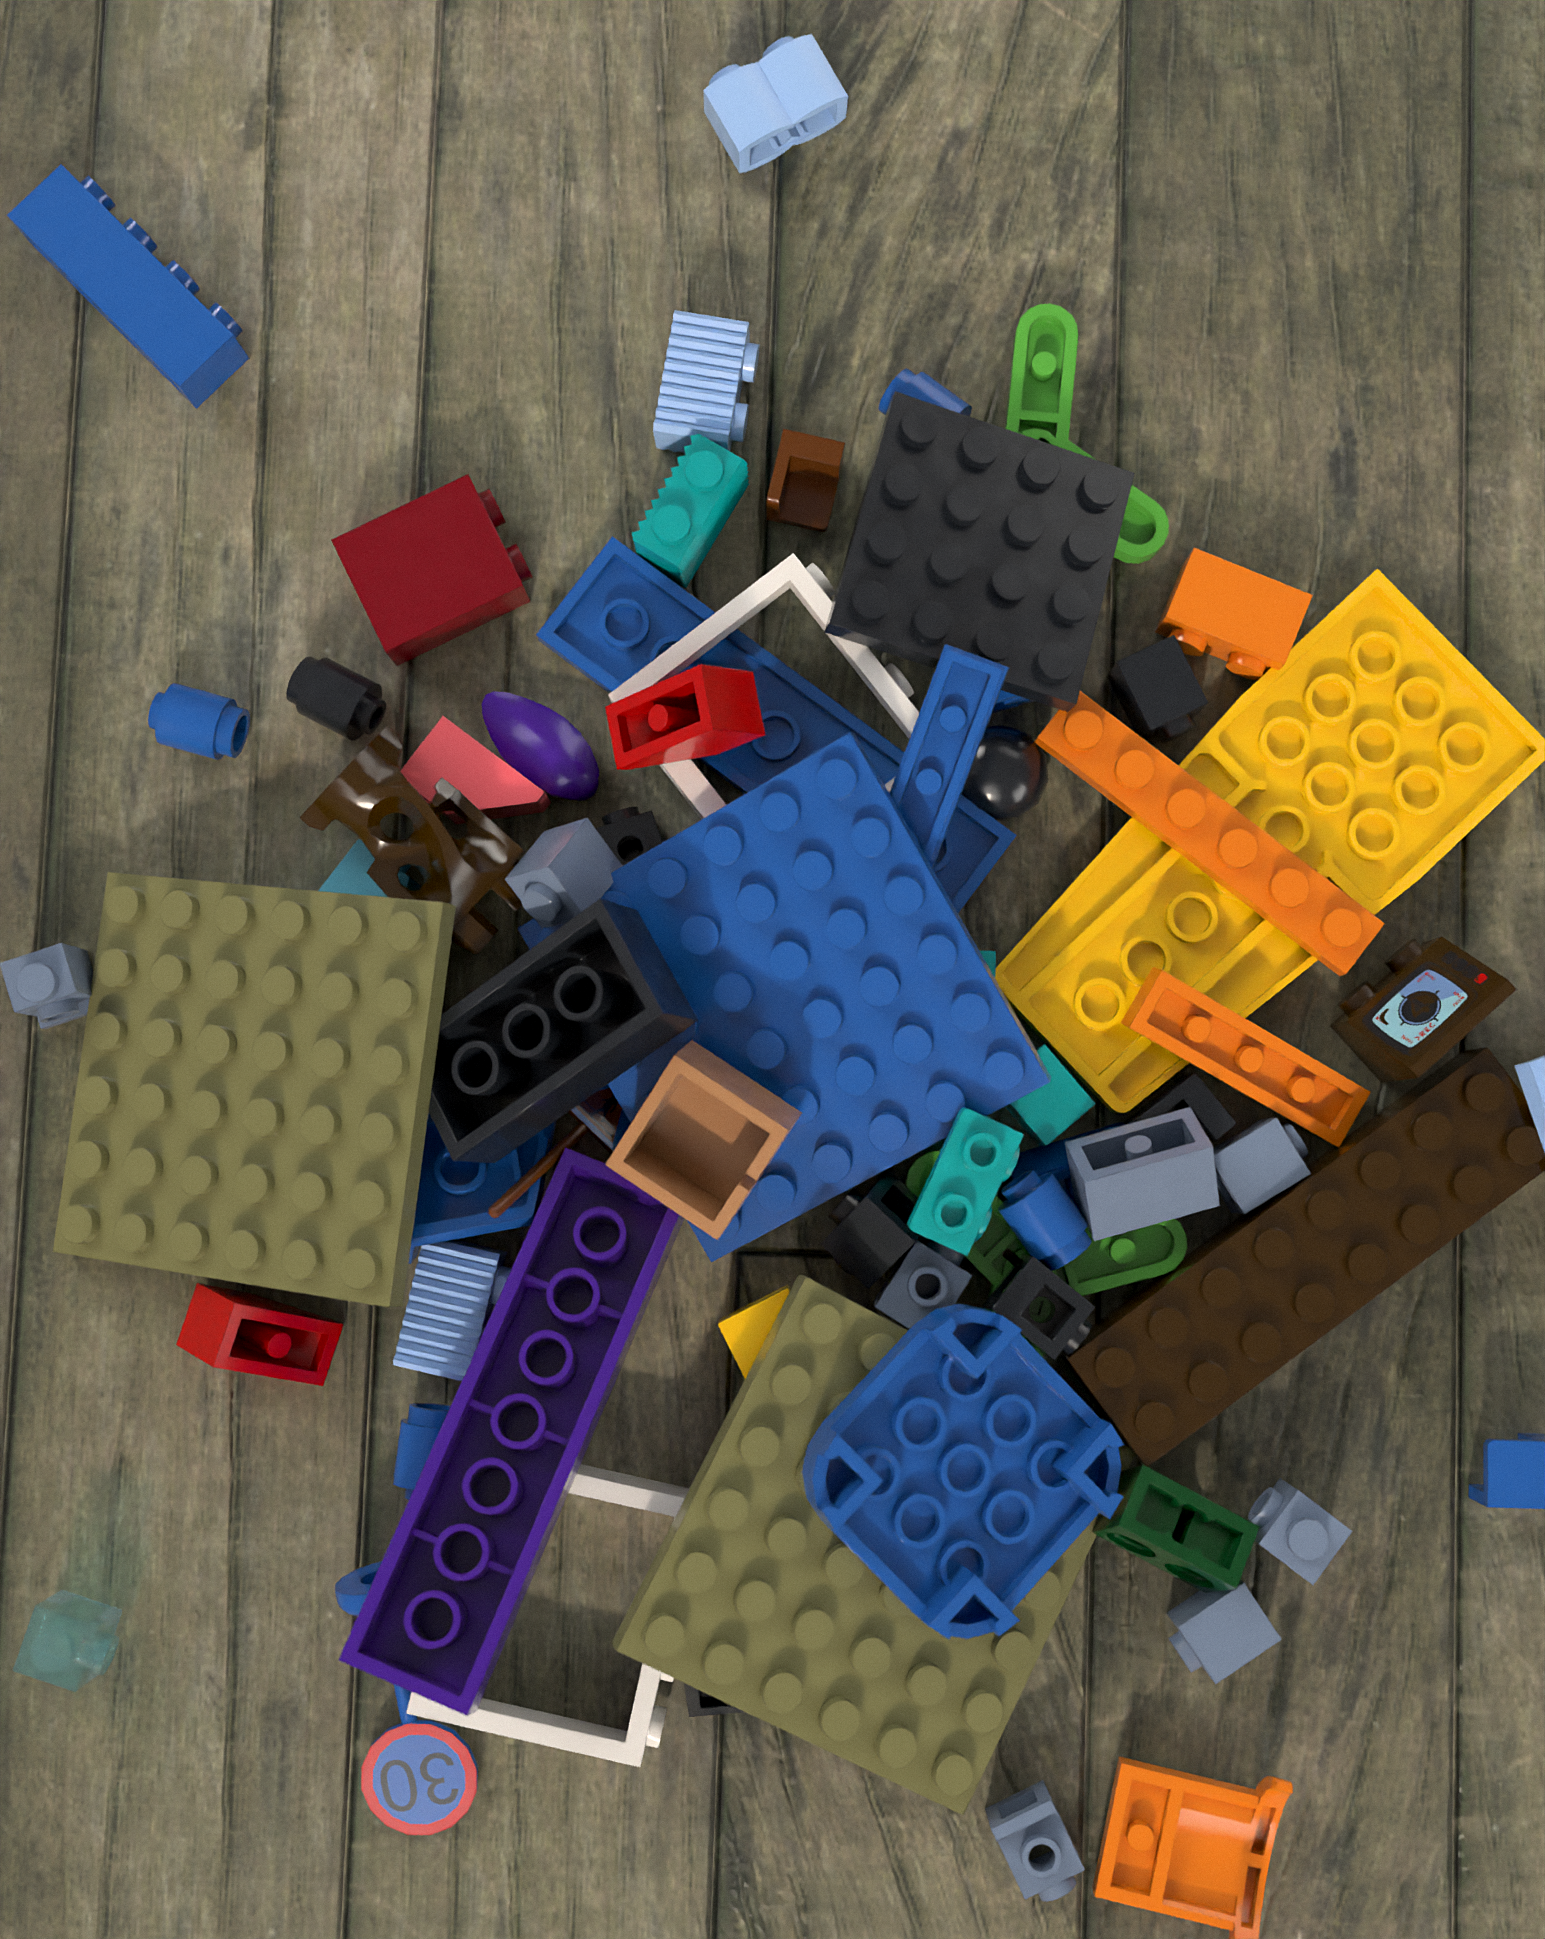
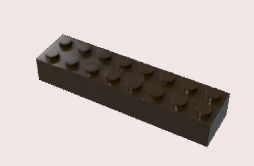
[1059,1047,1545,1467]

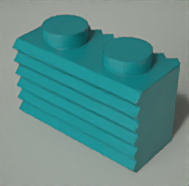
[631,434,749,588]

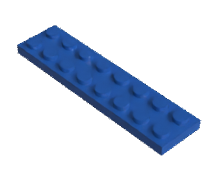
[536,536,1017,913]

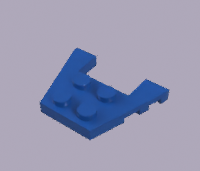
[411,1114,557,1247]

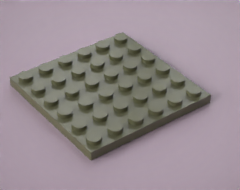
[53,872,456,1308]
[612,1274,1135,1815]

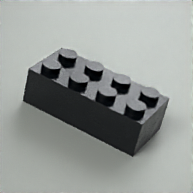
[429,899,698,1163]

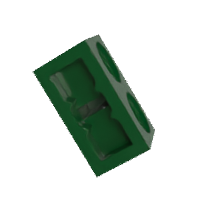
[1092,1465,1260,1593]

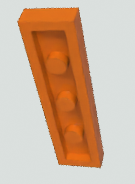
[1121,967,1371,1148]

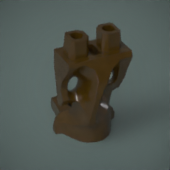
[299,725,525,955]

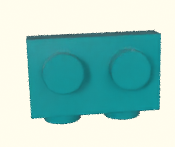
[907,1108,1024,1256]

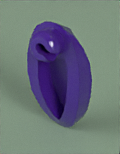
[481,691,599,801]

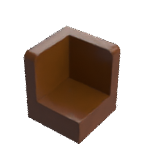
[766,429,845,532]

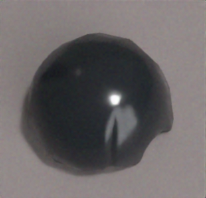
[962,725,1049,821]

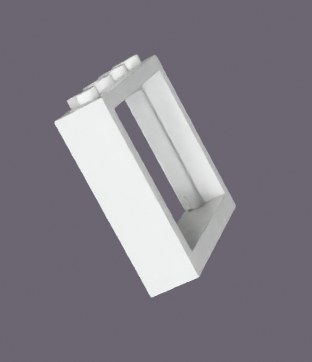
[608,553,919,820]
[406,1464,690,1767]

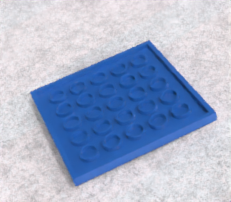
[517,731,1051,1262]

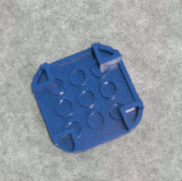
[802,1304,1124,1640]

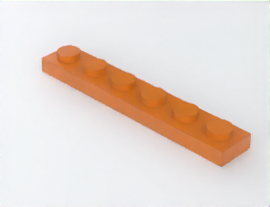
[1035,691,1385,976]

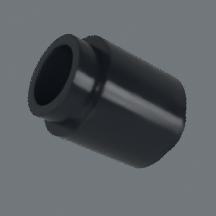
[286,656,386,741]

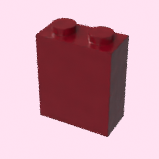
[331,474,533,666]

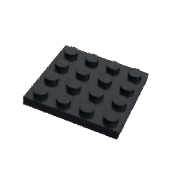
[824,391,1135,712]

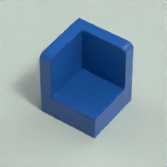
[1468,1433,1545,1509]

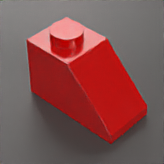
[605,664,765,770]
[176,1283,344,1386]

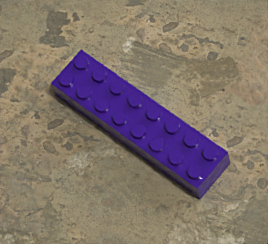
[338,1147,684,1716]

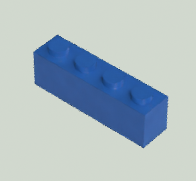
[7,164,249,409]

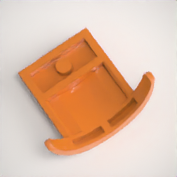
[1092,1756,1293,1939]

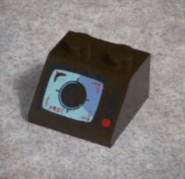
[1330,936,1517,1083]

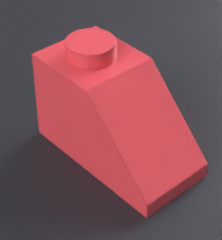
[400,716,551,824]

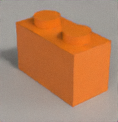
[1155,548,1313,680]

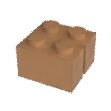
[605,1040,802,1240]

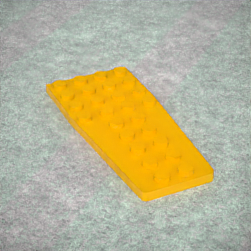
[995,568,1545,1113]

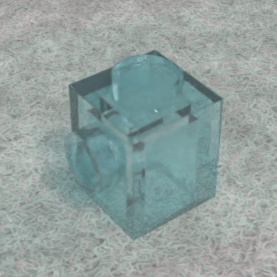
[13,1590,123,1692]

